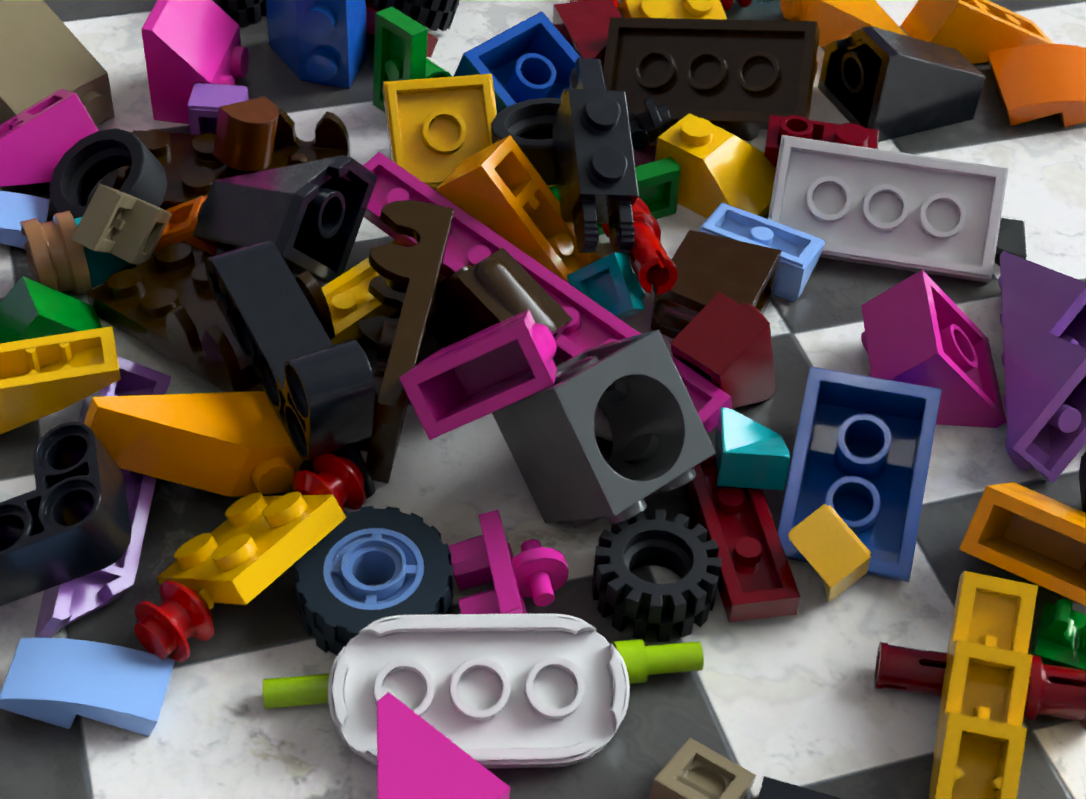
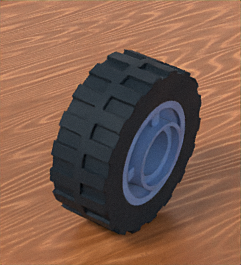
[294,506,453,656]

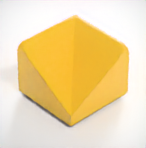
[788,504,871,602]

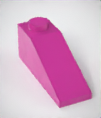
[0,89,99,187]

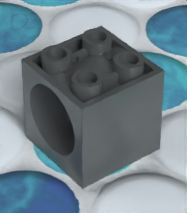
[492,329,716,527]

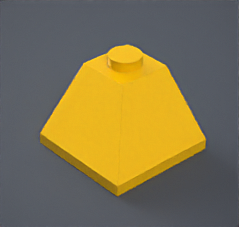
[655,113,776,219]

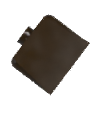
[651,230,782,339]
[427,248,573,348]

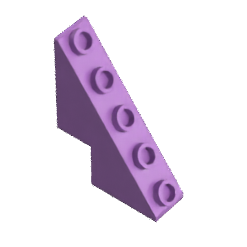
[998,251,1086,483]

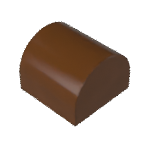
[213,96,279,171]

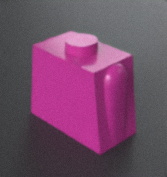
[399,309,557,440]

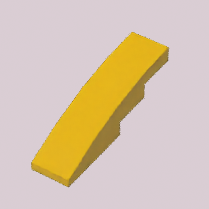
[0,326,121,434]
[929,571,1038,799]

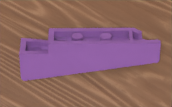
[34,356,171,638]

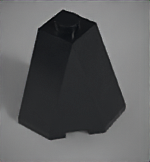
[818,26,985,142]
[193,155,378,284]

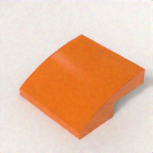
[987,44,1086,128]

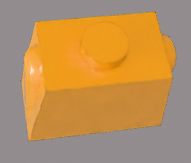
[959,482,1086,606]

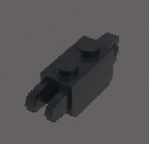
[552,58,639,254]

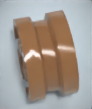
[20,211,92,295]

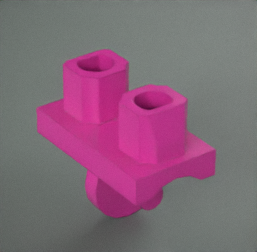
[448,510,569,614]

